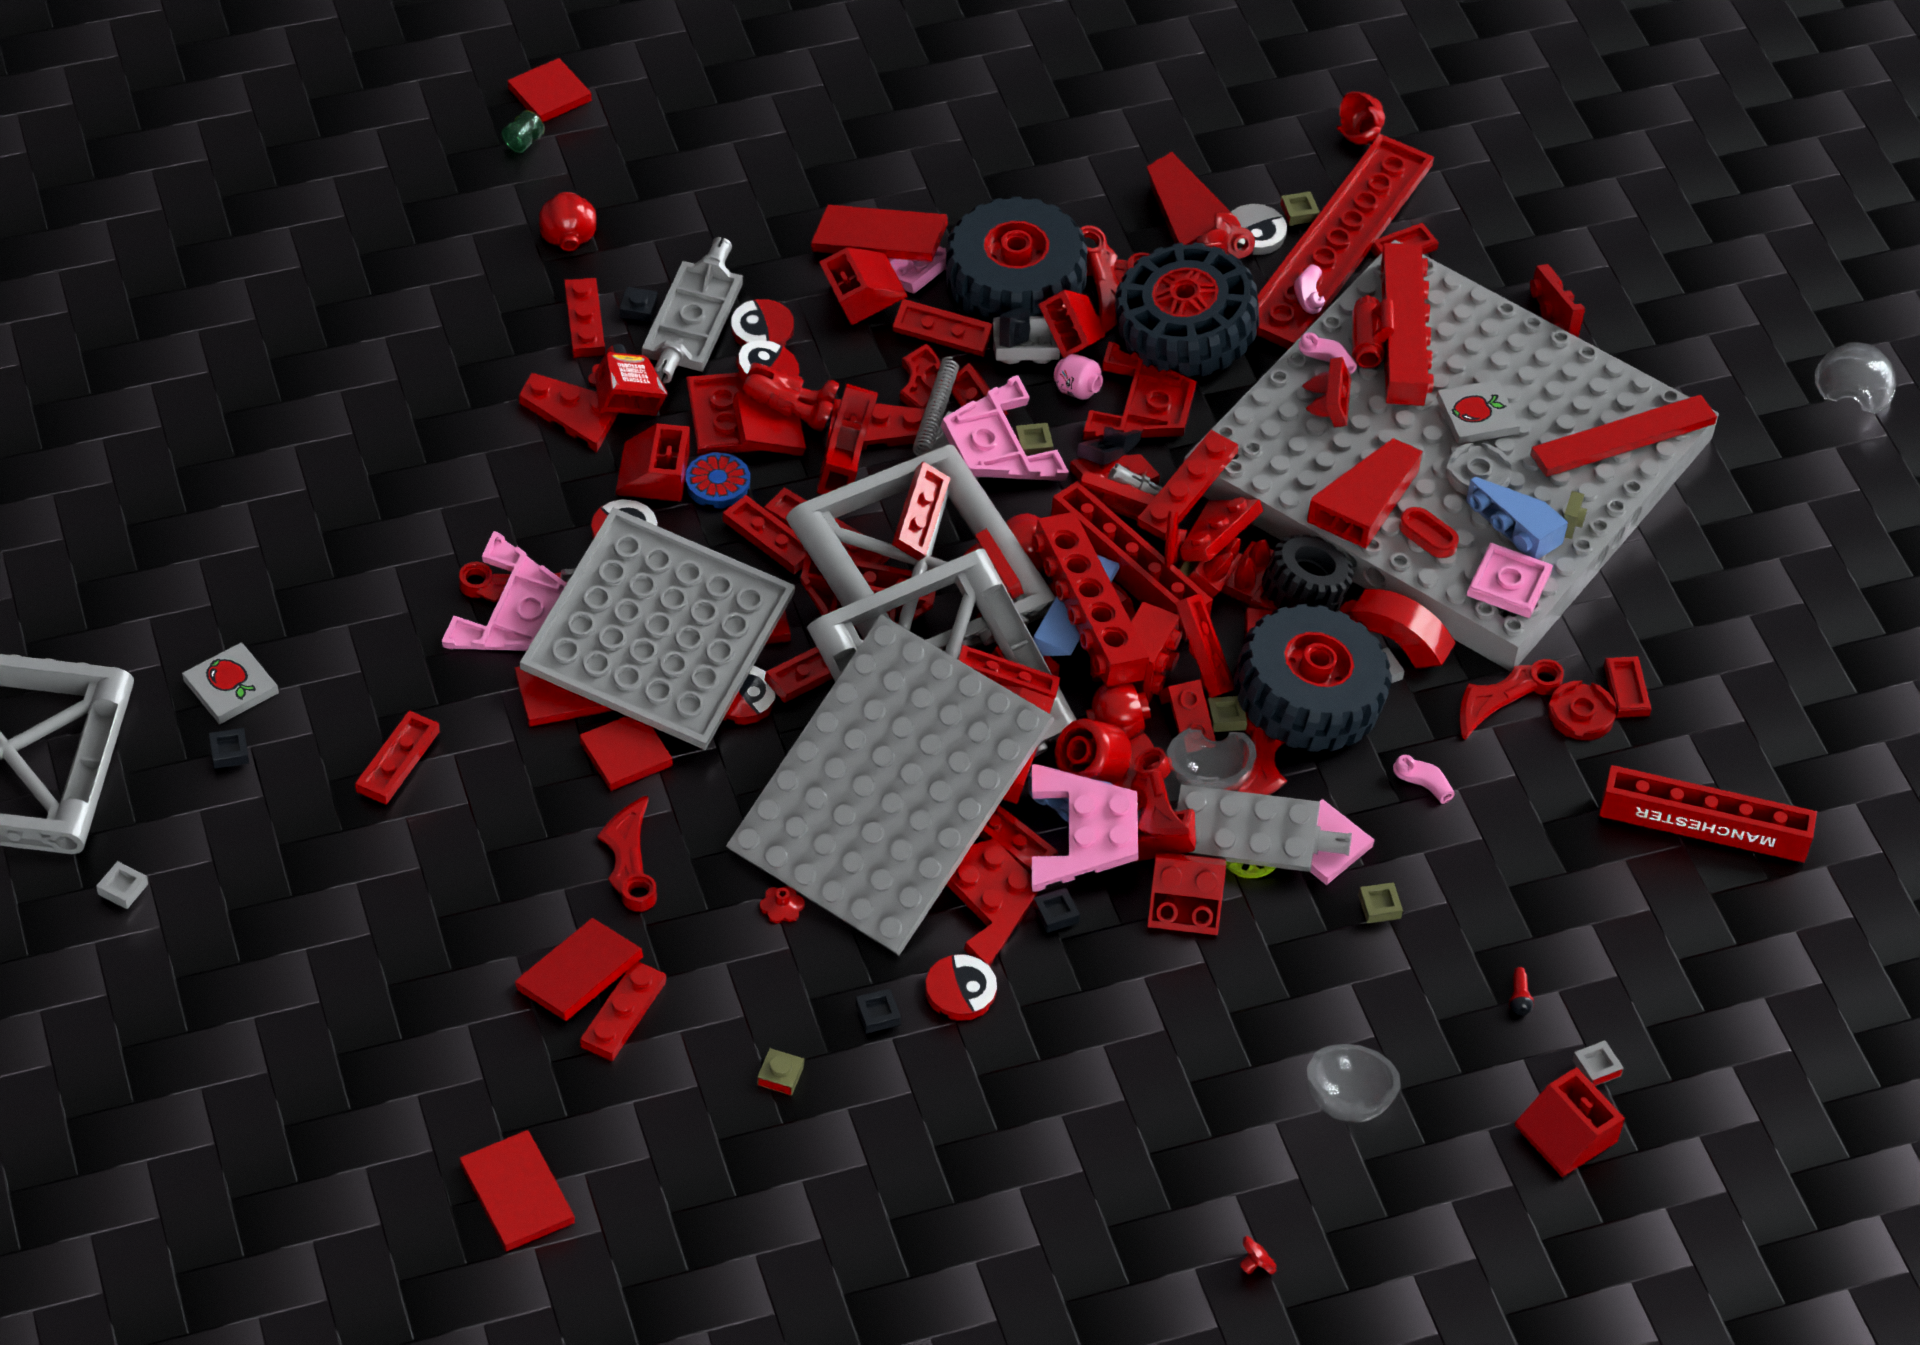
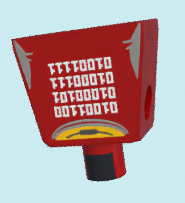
[595,344,668,416]

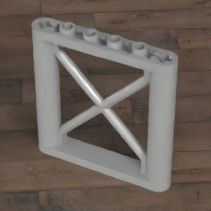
[786,445,1056,656]
[807,549,1077,757]
[0,654,134,854]

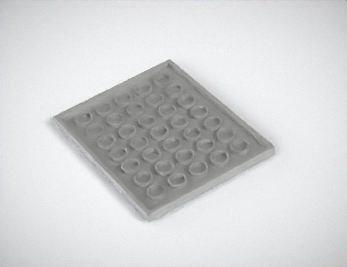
[726,614,1055,955]

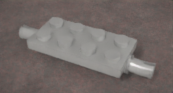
[642,237,743,383]
[1174,785,1352,872]

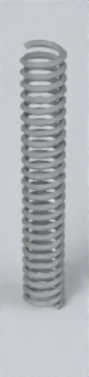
[912,356,959,456]

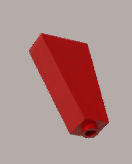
[1147,152,1232,245]
[1307,438,1423,549]

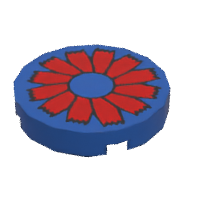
[685,452,750,509]

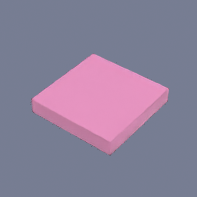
[1467,542,1553,619]
[1311,799,1374,885]

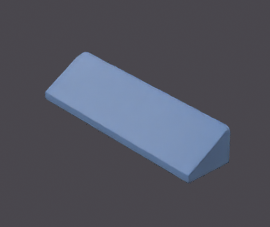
[1034,555,1120,656]

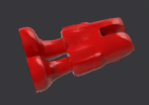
[743,363,839,432]

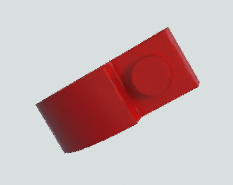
[817,383,878,495]
[1339,589,1456,668]

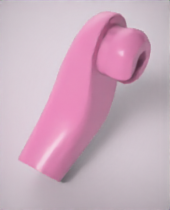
[1294,264,1325,314]
[1298,332,1357,375]
[1393,754,1455,804]

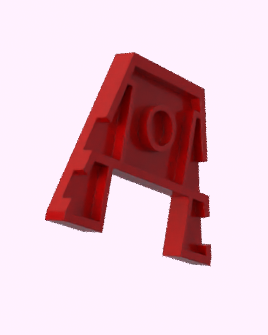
[1083,342,1197,440]
[946,838,1040,966]

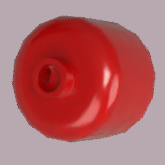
[1055,718,1132,784]

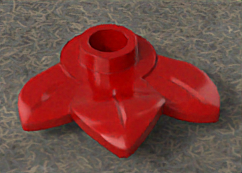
[1196,212,1255,259]

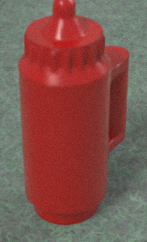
[1352,295,1395,368]

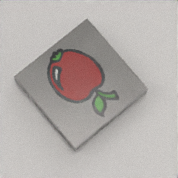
[1436,380,1520,445]
[182,642,279,724]

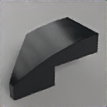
[1077,427,1142,465]

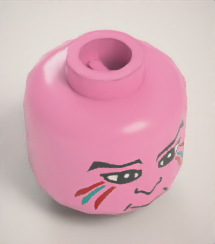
[1054,354,1103,400]

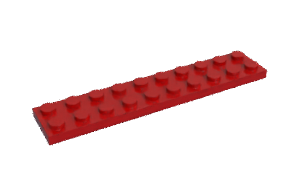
[1256,134,1434,349]

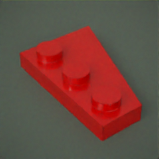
[519,373,619,452]

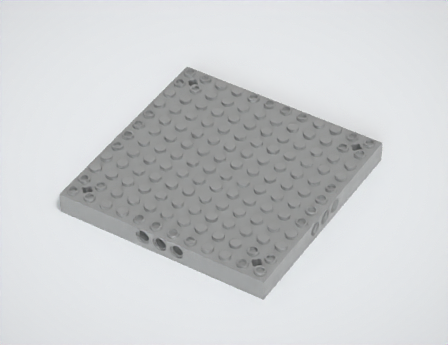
[1184,240,1719,672]

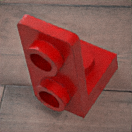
[1159,679,1216,753]

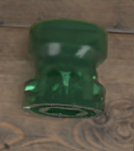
[502,110,545,153]

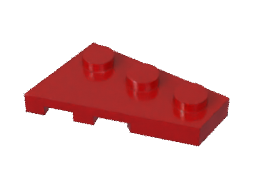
[1530,264,1585,338]
[826,399,930,450]
[1179,497,1264,561]

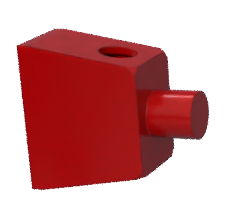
[1038,290,1105,359]

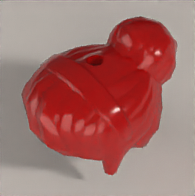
[1337,91,1385,145]

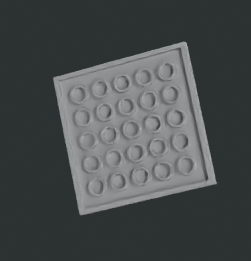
[520,507,795,750]

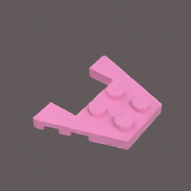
[941,375,1069,481]
[442,531,567,651]
[1032,764,1138,891]

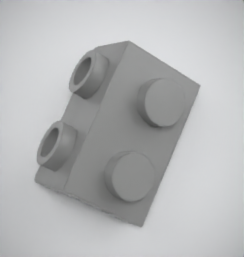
[992,316,1060,364]

